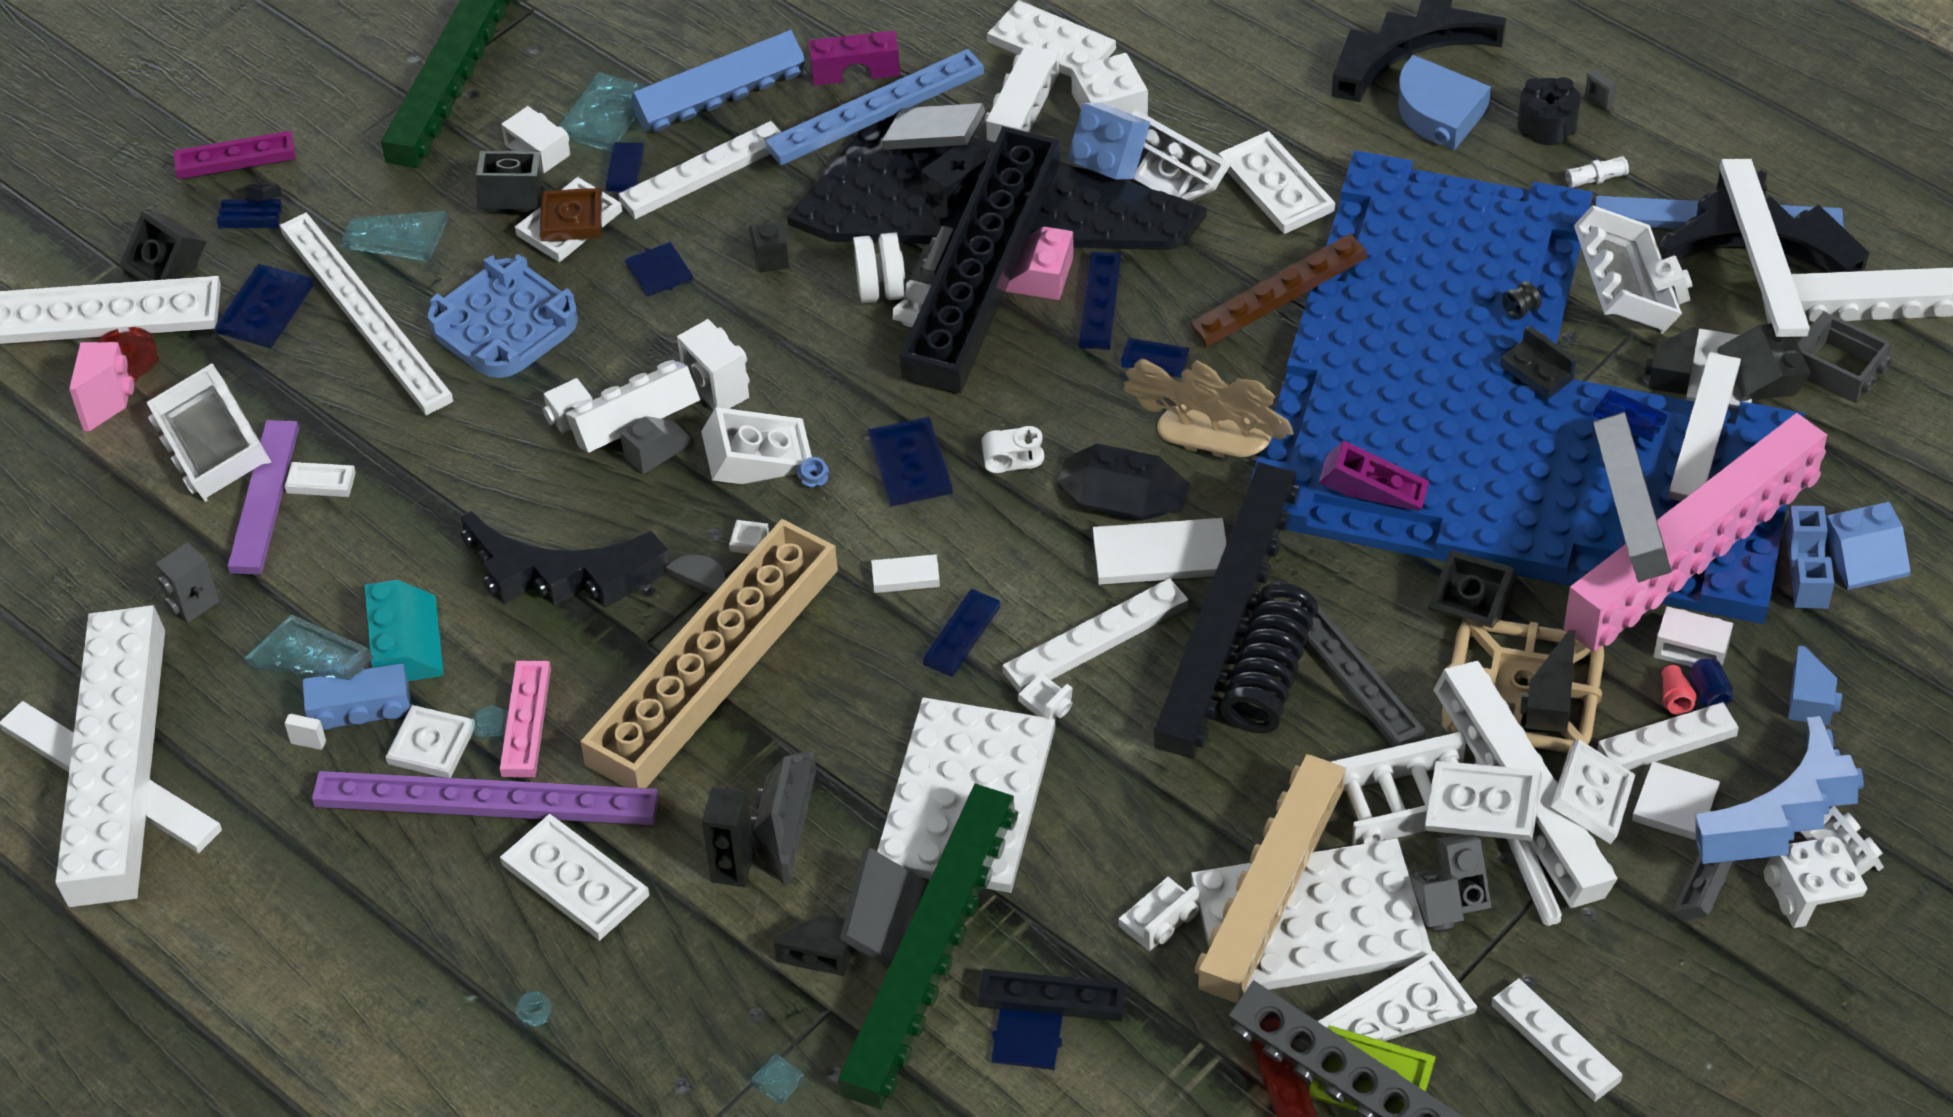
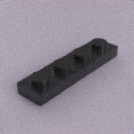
[978,969,1126,1021]

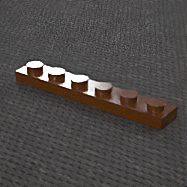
[1190,233,1368,347]

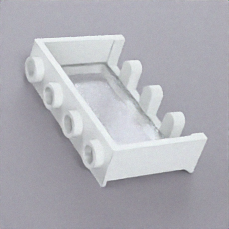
[1574,205,1682,334]
[146,363,271,502]

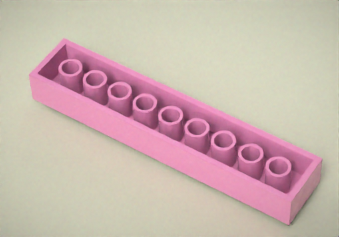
[1564,413,1827,653]

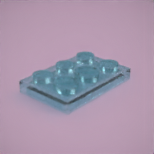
[559,72,647,152]

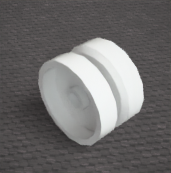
[853,232,905,304]

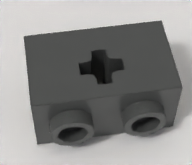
[155,542,220,623]

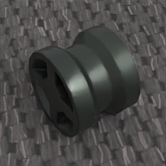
[1502,281,1542,320]

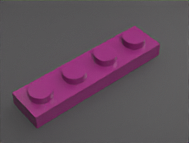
[173,130,296,179]

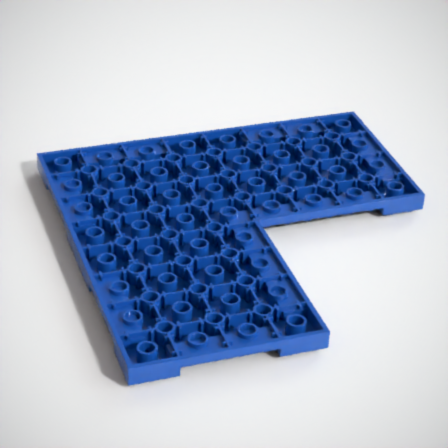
[1248,150,1805,624]

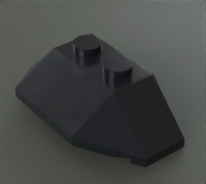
[1057,443,1190,520]

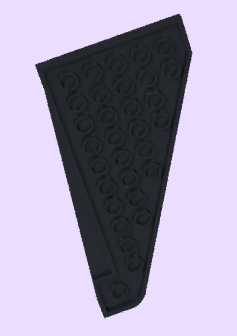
[787,113,1207,250]

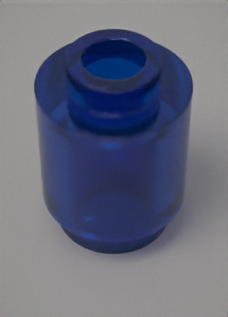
[1688,658,1733,707]

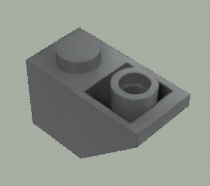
[1436,834,1492,914]

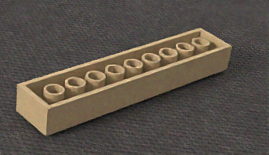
[580,519,838,788]

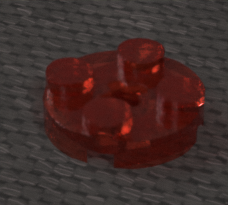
[98,327,159,382]

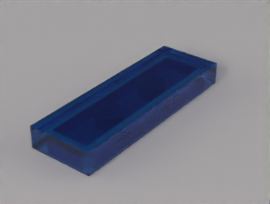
[923,589,1000,677]

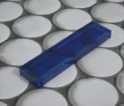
[1079,251,1121,350]

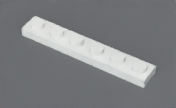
[619,121,781,219]
[1003,578,1188,693]

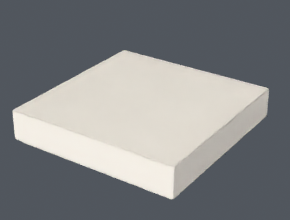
[385,705,476,778]
[1632,761,1720,840]

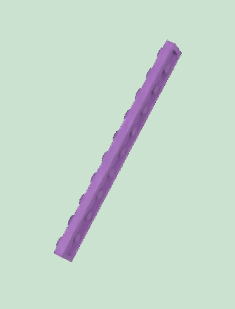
[312,771,659,825]

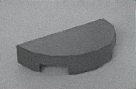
[665,555,725,595]

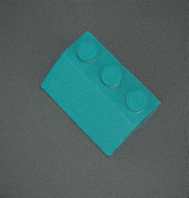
[365,580,444,681]

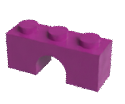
[808,30,900,86]

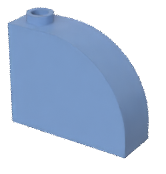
[1398,55,1491,151]

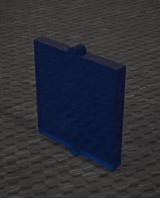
[625,242,693,297]
[991,1009,1063,1070]

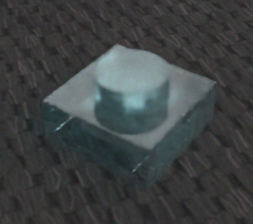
[752,1053,804,1105]

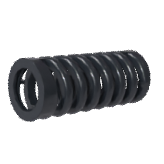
[1220,582,1318,733]

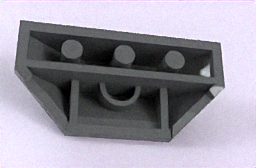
[750,751,816,884]

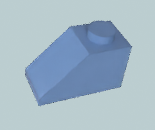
[1788,645,1842,726]

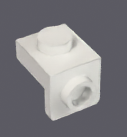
[1646,256,1693,304]
[892,280,931,327]
[1018,673,1073,720]

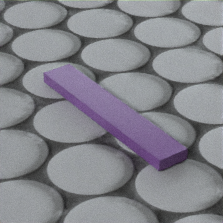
[228,420,299,575]

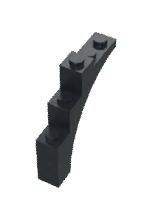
[1332,0,1507,102]
[1659,188,1870,273]
[460,511,670,608]

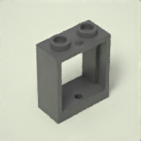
[1797,311,1892,403]

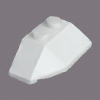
[1132,109,1231,201]

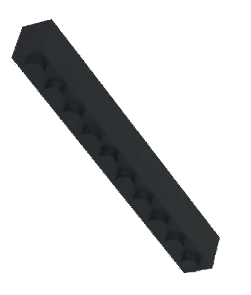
[1154,462,1301,759]

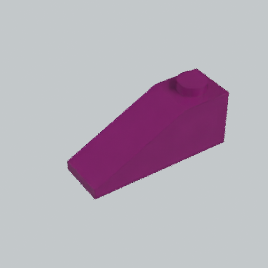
[1319,440,1429,511]

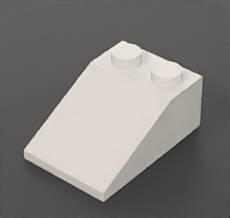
[701,407,812,484]

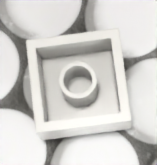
[1071,53,1148,116]
[677,319,750,410]

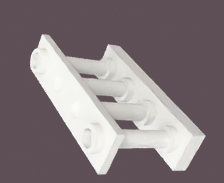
[1332,732,1466,846]

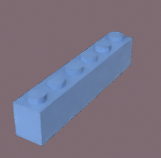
[630,30,806,132]

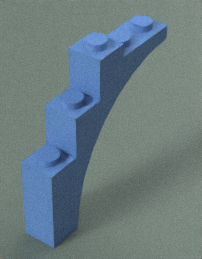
[1695,716,1864,864]

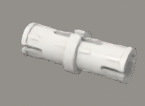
[1565,156,1629,188]

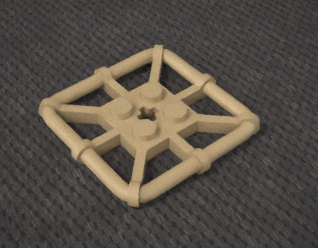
[1442,620,1605,753]

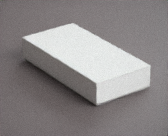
[285,462,356,497]
[871,554,940,593]

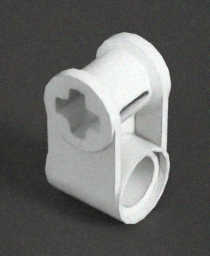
[981,426,1044,473]

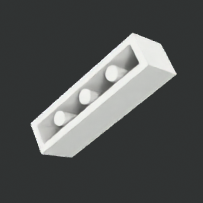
[983,44,1059,142]
[565,360,700,453]

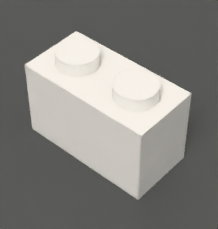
[501,106,570,173]
[1654,607,1733,674]

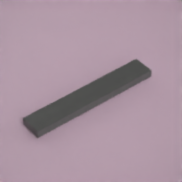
[1293,601,1425,747]

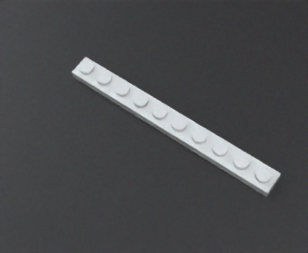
[280,212,453,415]

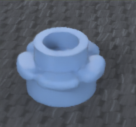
[797,457,829,488]

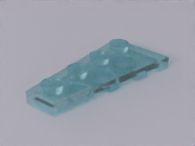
[244,614,374,680]

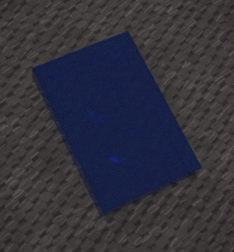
[215,264,314,348]
[868,417,953,507]

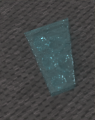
[342,211,449,261]

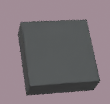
[1585,69,1616,110]

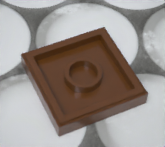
[540,188,603,241]

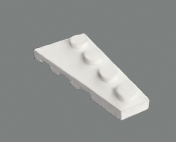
[1318,951,1477,1041]

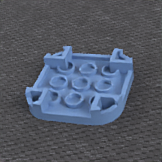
[428,254,578,378]

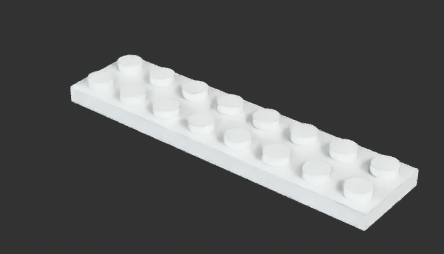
[0,276,221,344]

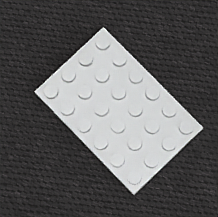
[877,698,1055,893]
[1191,838,1432,993]

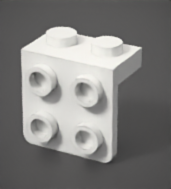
[1763,836,1867,928]

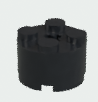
[1517,77,1581,145]

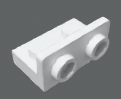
[1801,806,1884,875]
[1119,877,1199,952]

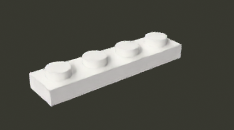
[1597,702,1739,770]
[1492,978,1623,1102]

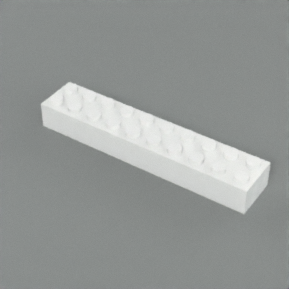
[56,605,165,907]

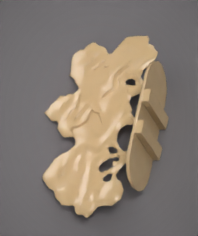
[1123,359,1294,458]

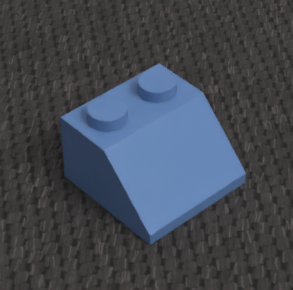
[1825,502,1911,590]

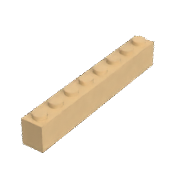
[1195,754,1346,1003]

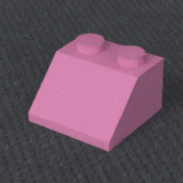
[1005,227,1074,300]
[69,342,134,431]

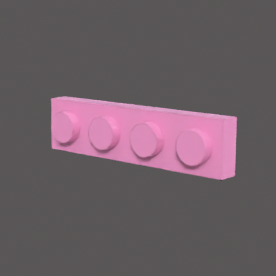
[500,661,551,778]

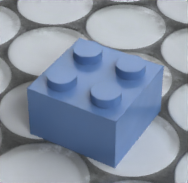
[1067,103,1150,180]

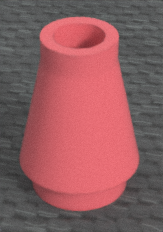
[1661,665,1696,715]

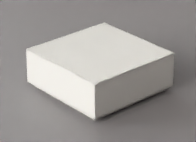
[729,520,769,554]
[285,714,326,750]

